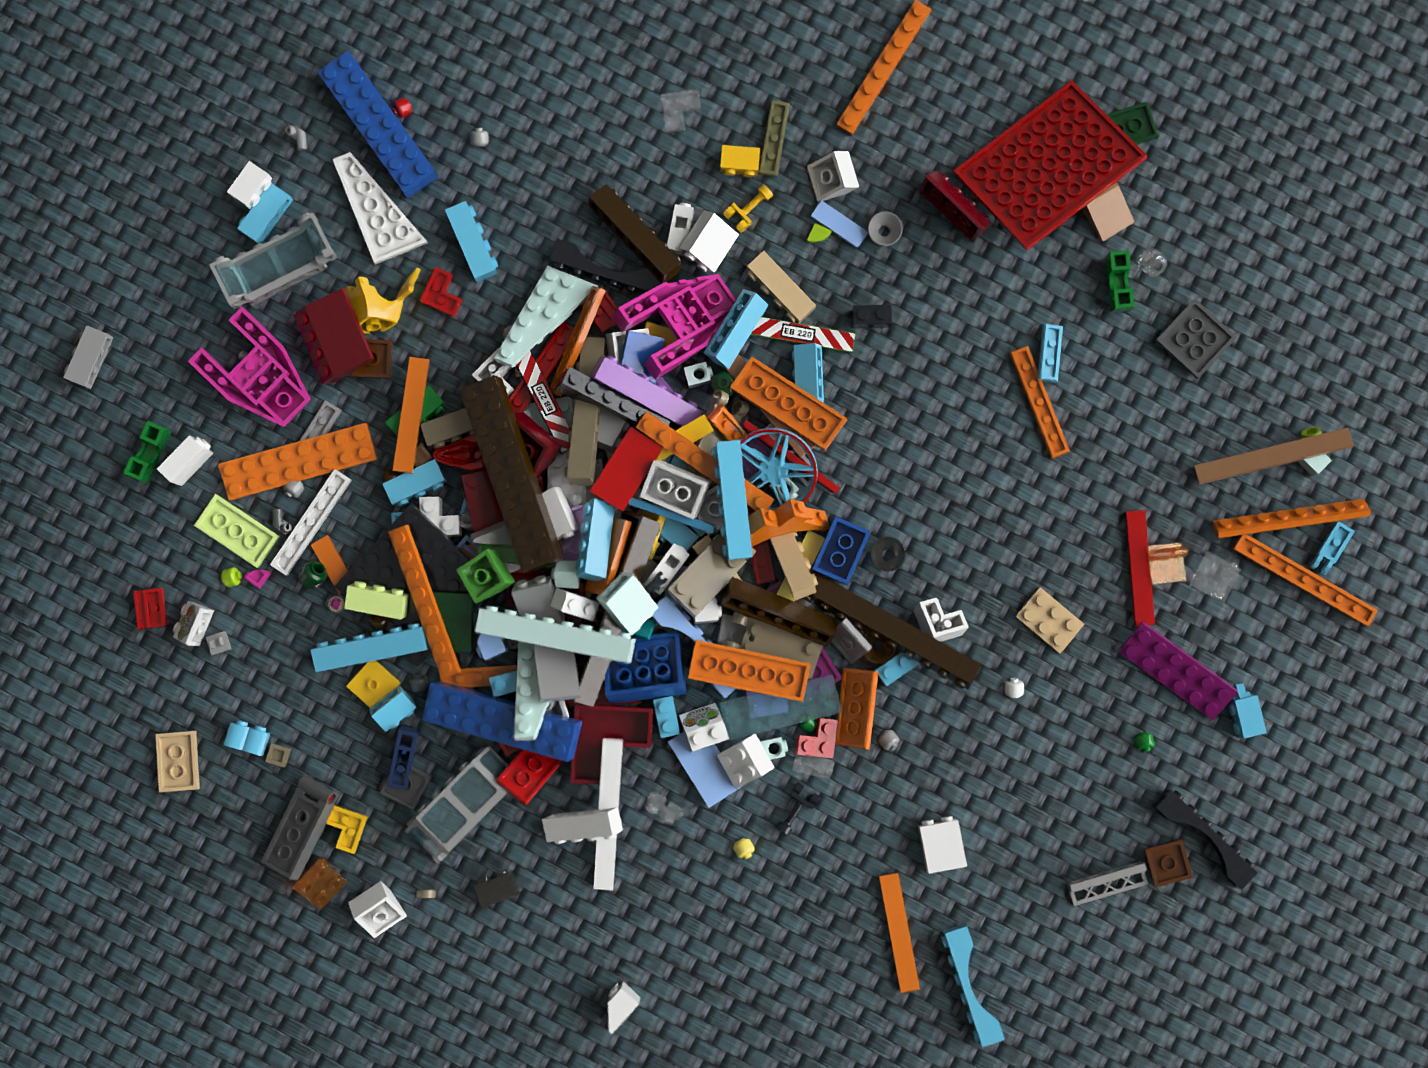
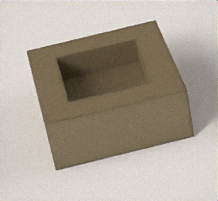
[265,743,291,767]

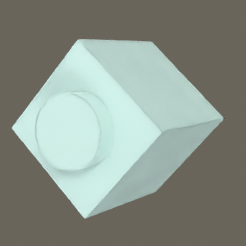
[1297,454,1332,476]
[551,560,581,588]

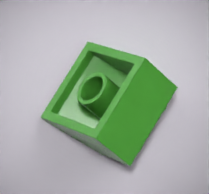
[457,549,515,603]

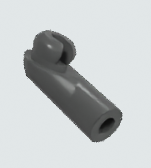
[272,509,292,534]

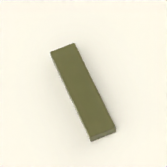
[759,100,790,178]

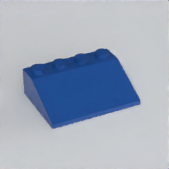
[605,632,686,704]

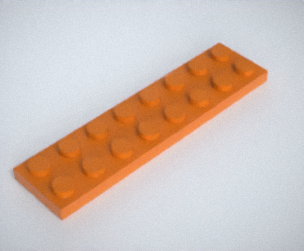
[218,423,378,501]

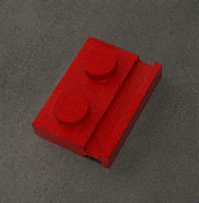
[581,287,618,334]
[133,588,168,630]

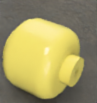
[733,838,755,859]

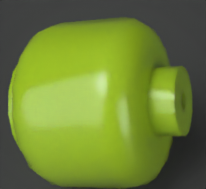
[221,567,242,587]

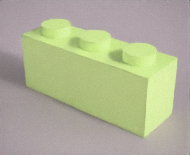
[344,581,409,620]

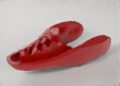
[433,435,486,470]

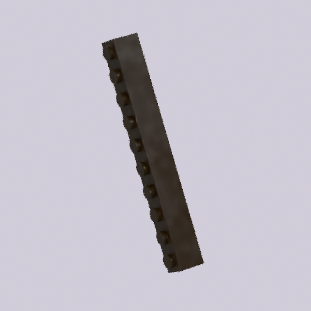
[802,570,982,690]

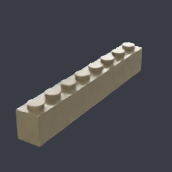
[564,337,608,486]

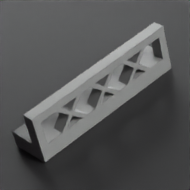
[1066,861,1148,906]

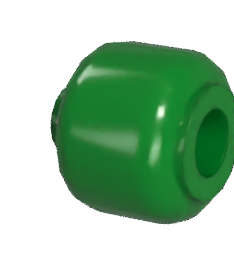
[799,712,817,733]
[1134,732,1155,753]

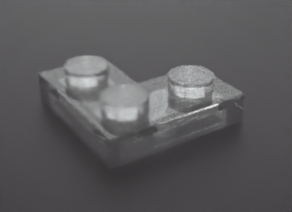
[661,89,701,133]

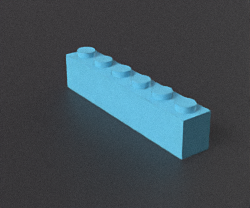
[712,440,752,560]
[311,623,430,672]

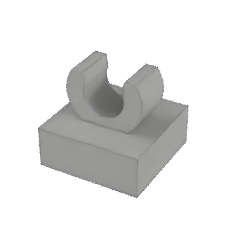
[206,631,232,656]

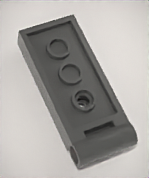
[261,776,337,880]

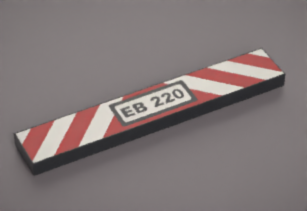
[516,350,571,454]

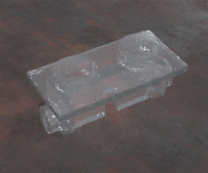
[792,754,834,780]
[643,792,684,826]

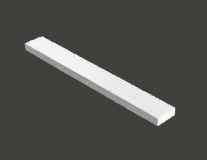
[594,738,623,890]

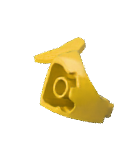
[345,268,420,334]

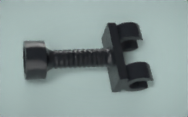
[776,782,821,836]

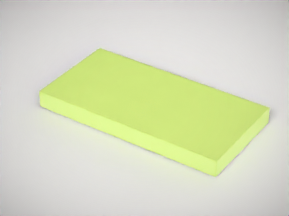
[194,494,280,568]

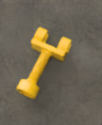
[723,184,773,233]

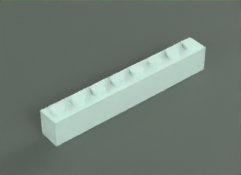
[475,606,636,663]

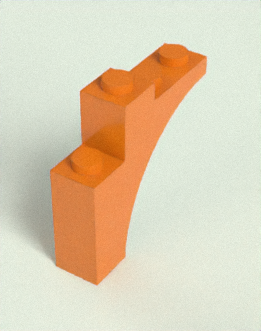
[748,499,830,547]

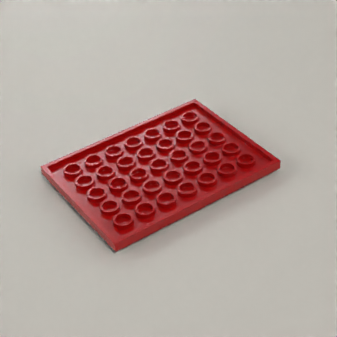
[954,80,1147,251]

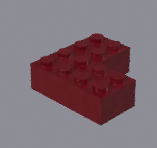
[570,703,653,785]

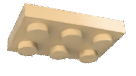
[1015,587,1085,654]
[155,731,200,792]

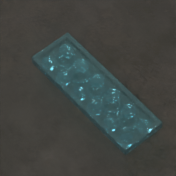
[720,674,842,741]

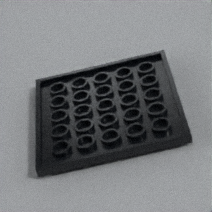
[335,503,479,666]

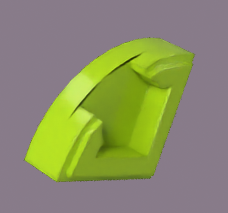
[807,223,832,243]

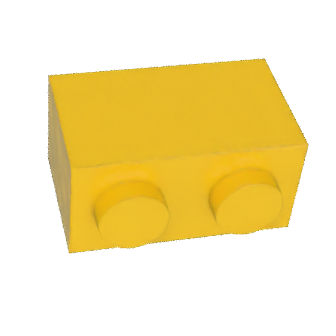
[720,145,760,177]

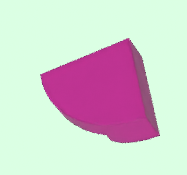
[244,569,272,589]

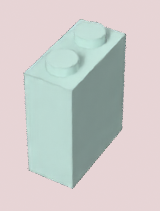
[597,571,658,635]

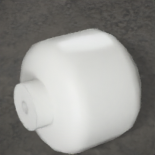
[1005,678,1024,698]

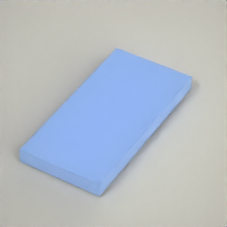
[668,732,741,808]

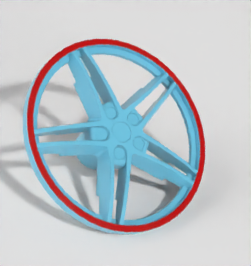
[740,428,818,510]

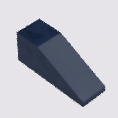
[387,725,420,790]

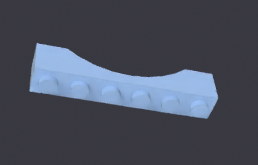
[652,595,736,698]

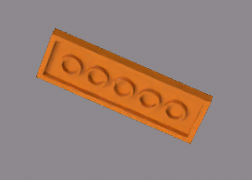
[730,357,847,451]
[688,640,811,702]

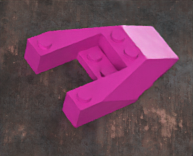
[612,274,736,380]
[188,307,311,427]

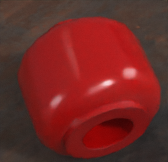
[392,97,412,118]

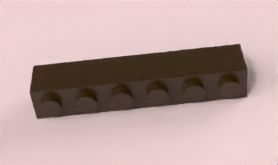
[589,184,681,283]
[721,577,837,647]

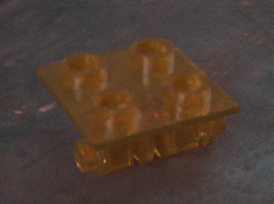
[1146,543,1189,585]
[292,858,348,909]

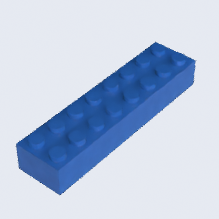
[318,51,438,198]
[422,681,582,762]

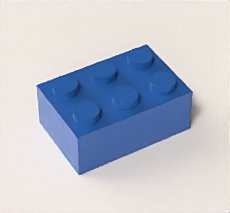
[812,516,871,586]

